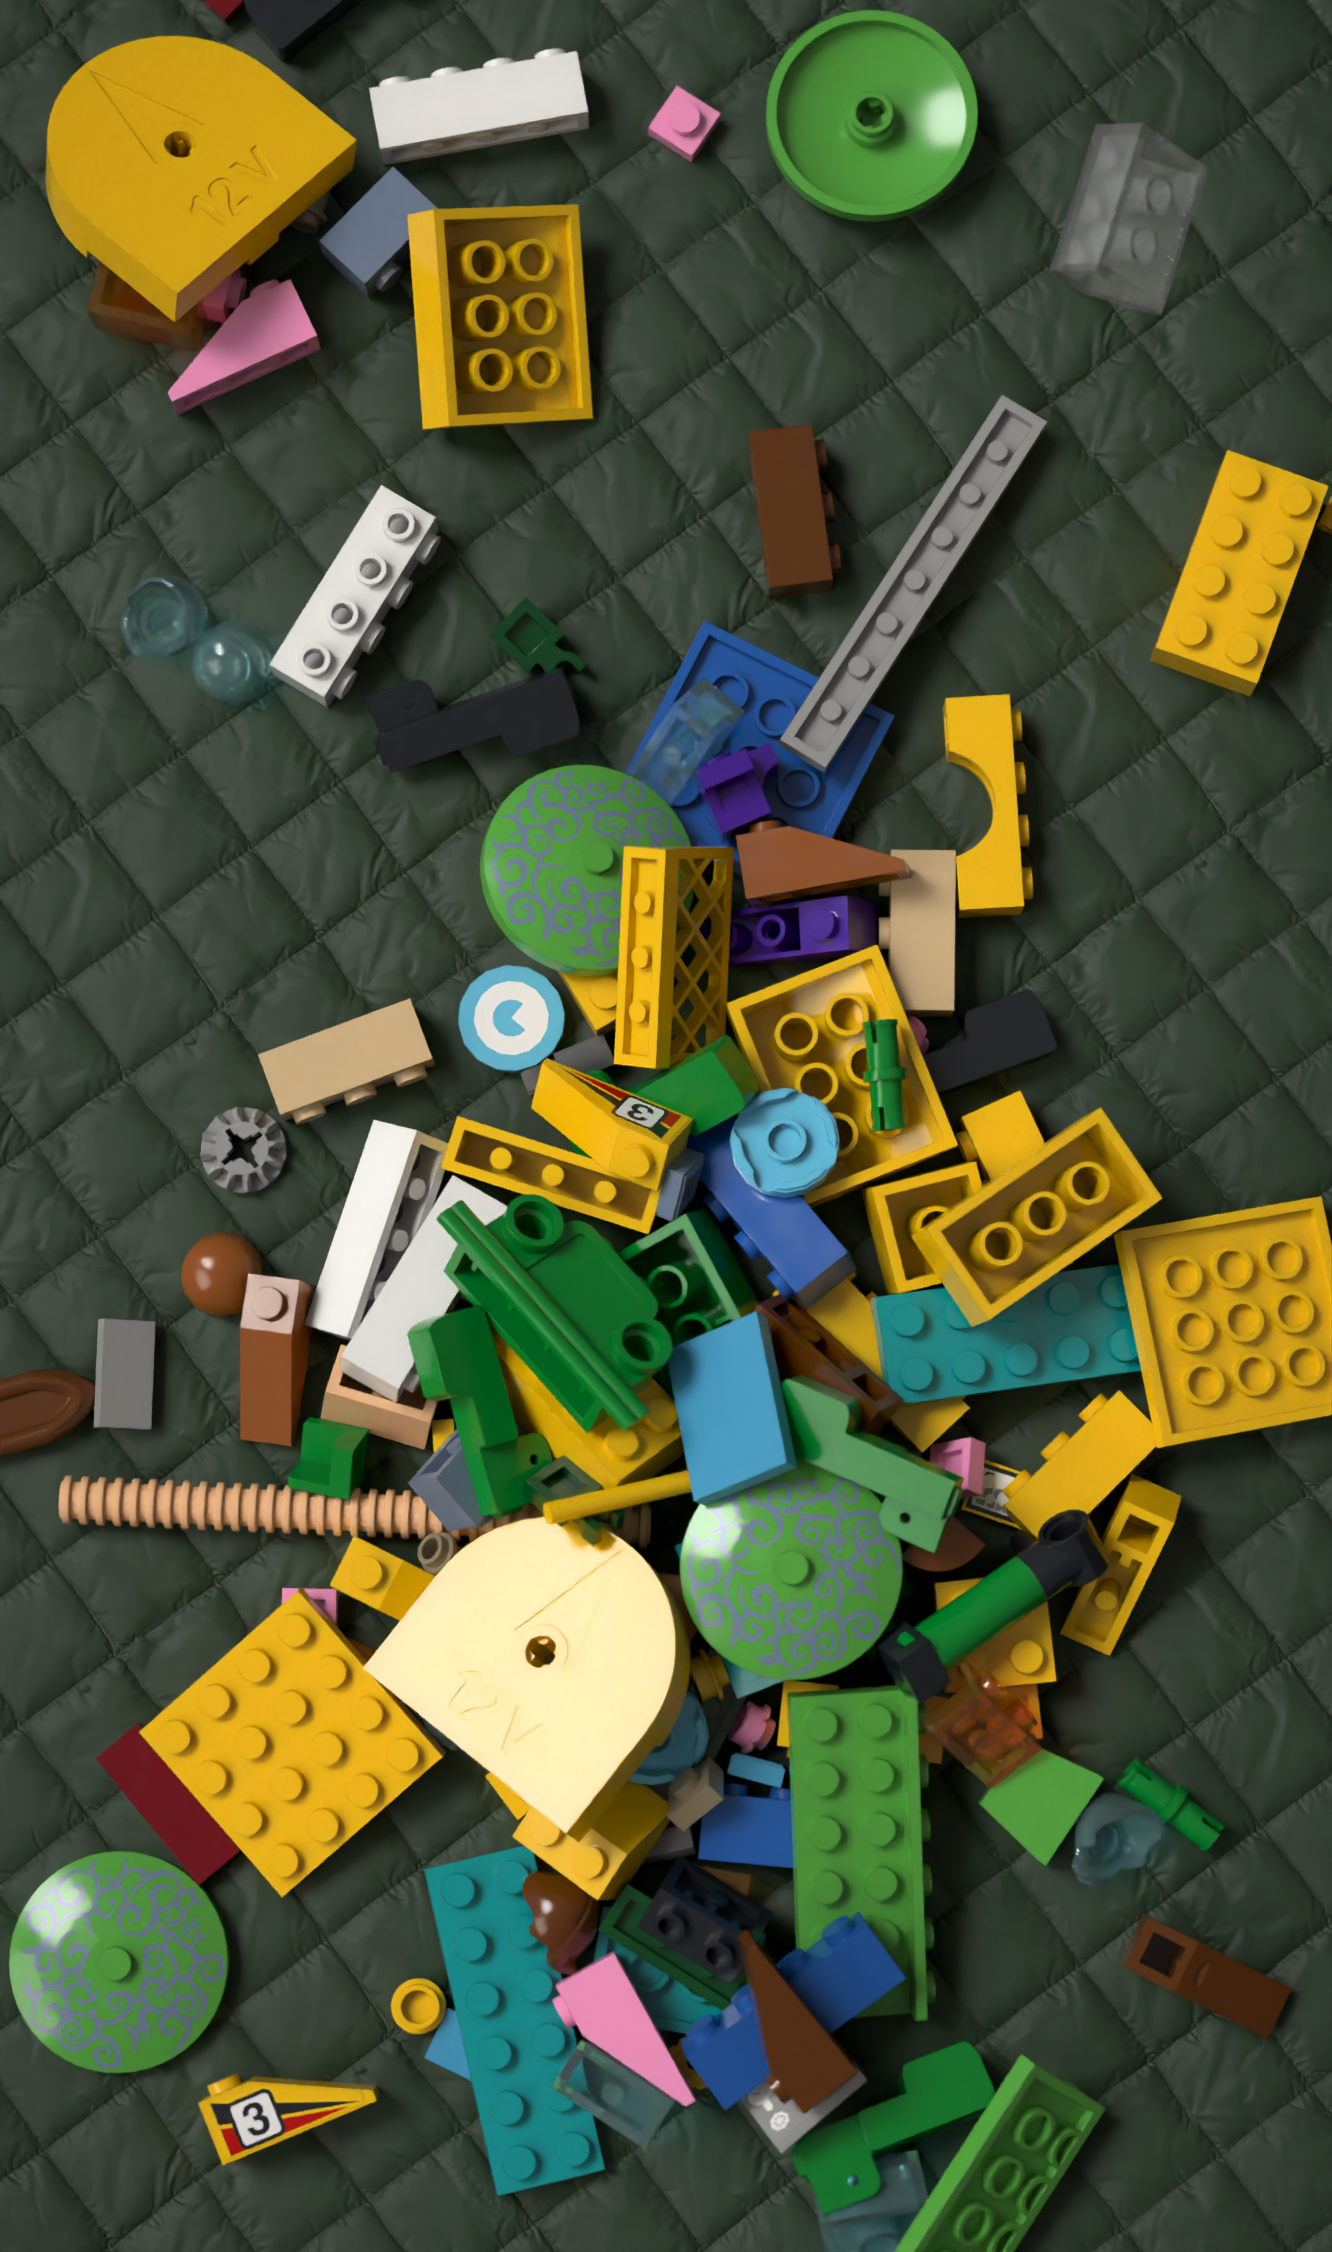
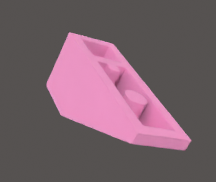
[168,279,321,415]
[552,1950,696,2106]

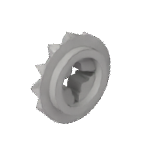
[200,1107,287,1193]

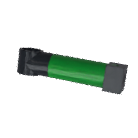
[874,1509,1110,1704]

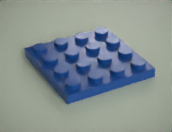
[625,621,894,903]

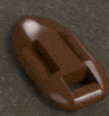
[0,1369,95,1458]

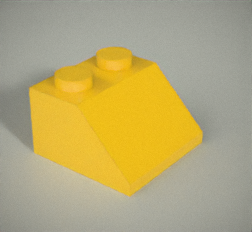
[512,1780,670,1901]

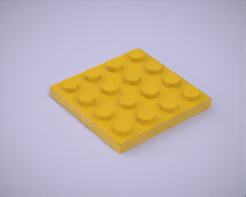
[1113,1196,1332,1448]
[139,1588,446,1897]

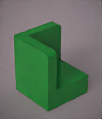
[288,1417,369,1500]

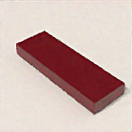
[96,1723,241,1885]

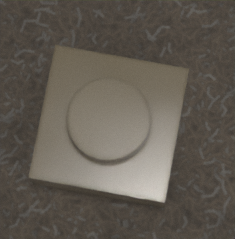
[668,1756,724,1831]

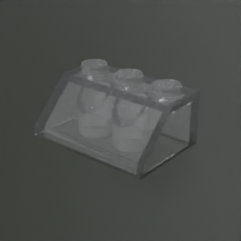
[1050,123,1207,315]

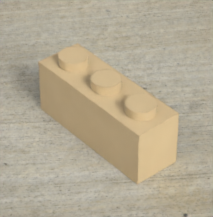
[878,849,956,1018]
[258,998,435,1124]

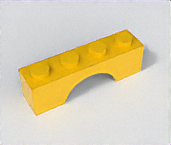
[943,694,1033,918]

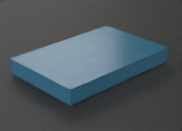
[667,1311,797,1506]

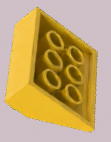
[407,204,593,430]
[726,945,958,1208]

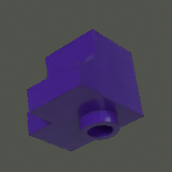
[696,743,779,843]

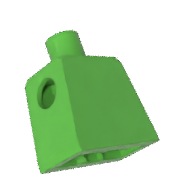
[964,1739,1104,1866]

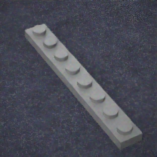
[779,395,1047,773]

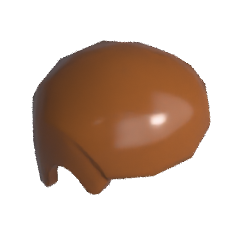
[181,1230,263,1317]

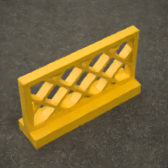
[614,846,734,1069]

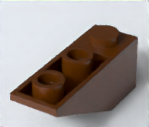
[1119,1914,1292,2038]

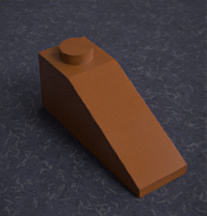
[736,820,912,906]
[240,1274,317,1447]

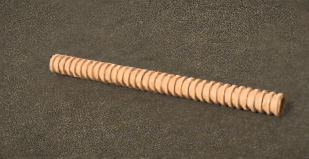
[59,1475,652,1550]

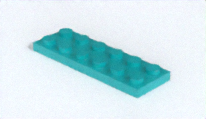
[870,1264,1141,1406]
[424,1845,605,2196]

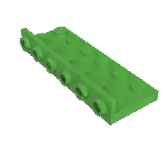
[787,1685,936,2022]
[894,2054,1106,2252]

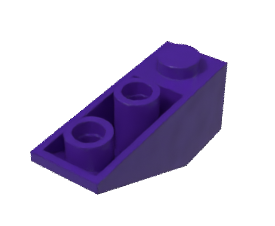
[703,896,877,967]

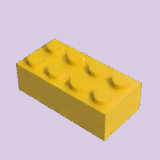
[1150,450,1328,696]
[911,1108,1163,1327]
[488,1322,684,1490]

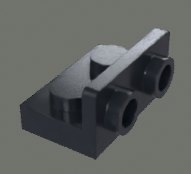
[638,1855,773,1983]

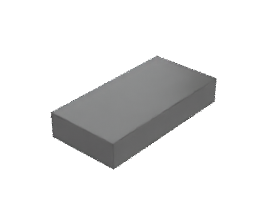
[94,1318,156,1430]

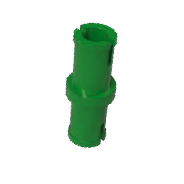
[862,1019,908,1131]
[1116,1757,1225,1852]

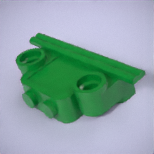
[436,1194,673,1433]

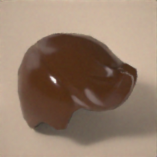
[522,1871,601,1974]

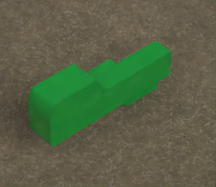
[564,1035,759,1159]
[407,1305,553,1519]
[780,1375,964,1553]
[790,2041,996,2216]

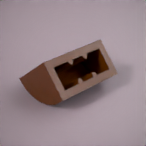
[901,1515,985,1573]

